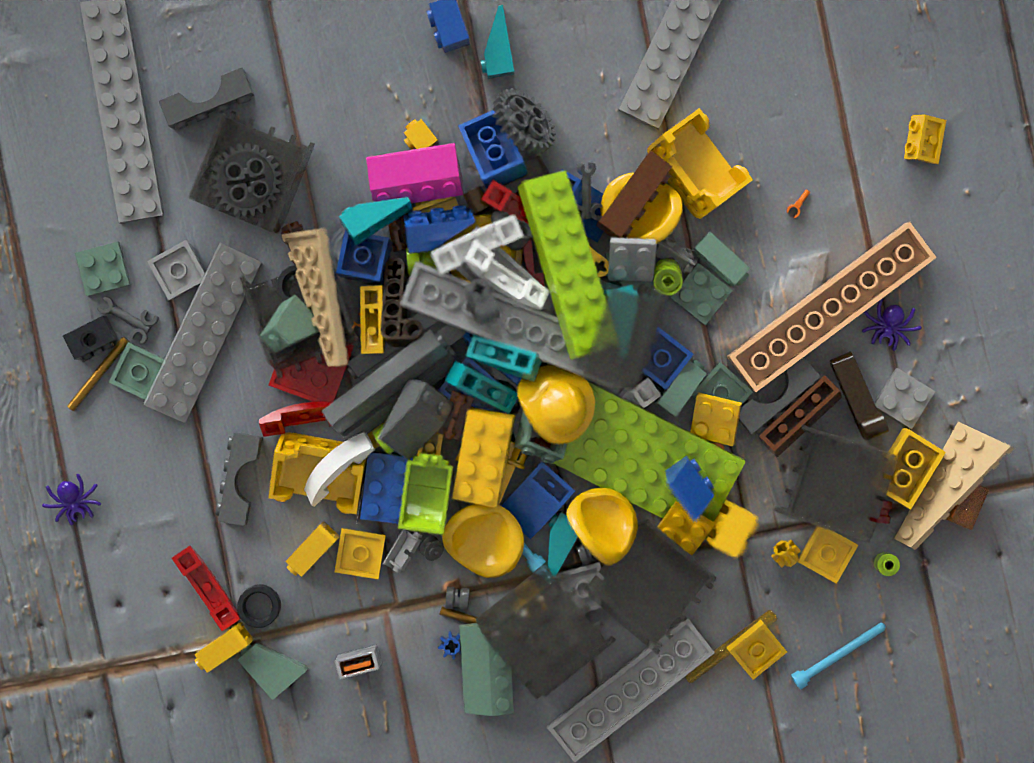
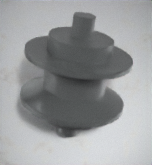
[419,536,444,561]

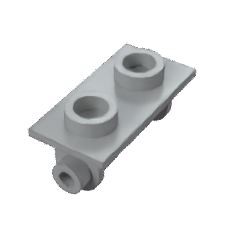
[655,237,699,273]
[383,529,423,574]

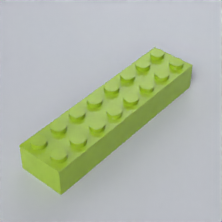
[518,170,619,360]

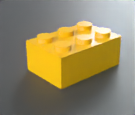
[868,428,946,510]

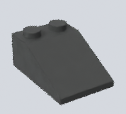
[378,379,454,460]

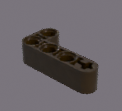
[463,155,550,215]
[380,257,426,347]
[830,351,889,441]

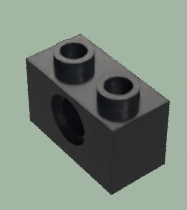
[63,316,119,362]

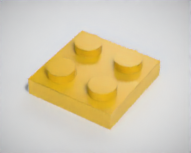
[690,392,742,447]
[654,501,715,555]
[797,523,858,584]
[335,528,386,579]
[726,620,787,680]

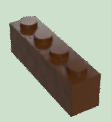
[596,151,672,238]
[759,375,842,458]

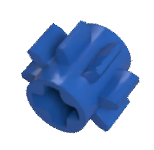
[438,631,461,660]

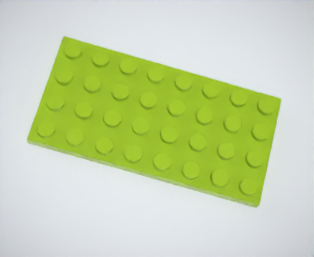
[553,380,746,522]

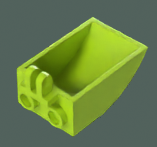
[398,453,453,534]

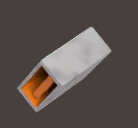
[335,645,382,679]

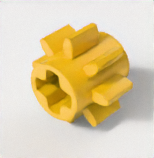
[771,540,801,568]

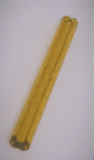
[685,610,777,683]

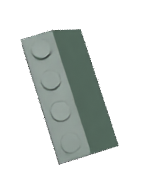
[459,620,514,716]

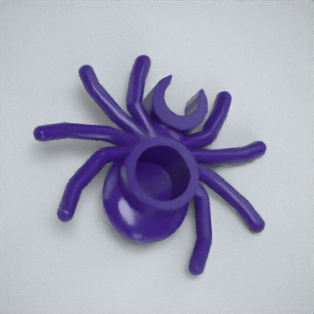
[862,299,922,351]
[42,474,101,526]

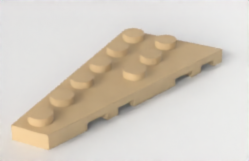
[281,228,348,366]
[894,422,1014,550]

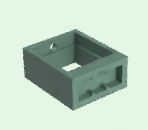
[692,231,750,287]
[514,410,567,463]

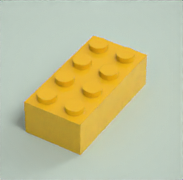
[452,407,515,508]
[705,500,759,558]

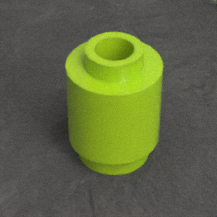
[874,552,900,576]

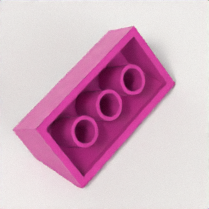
[366,143,463,203]

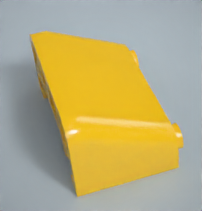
[647,108,753,219]
[268,432,368,514]

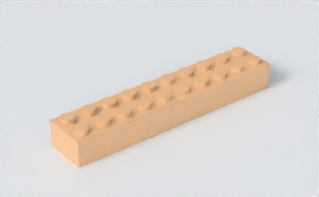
[726,222,937,392]

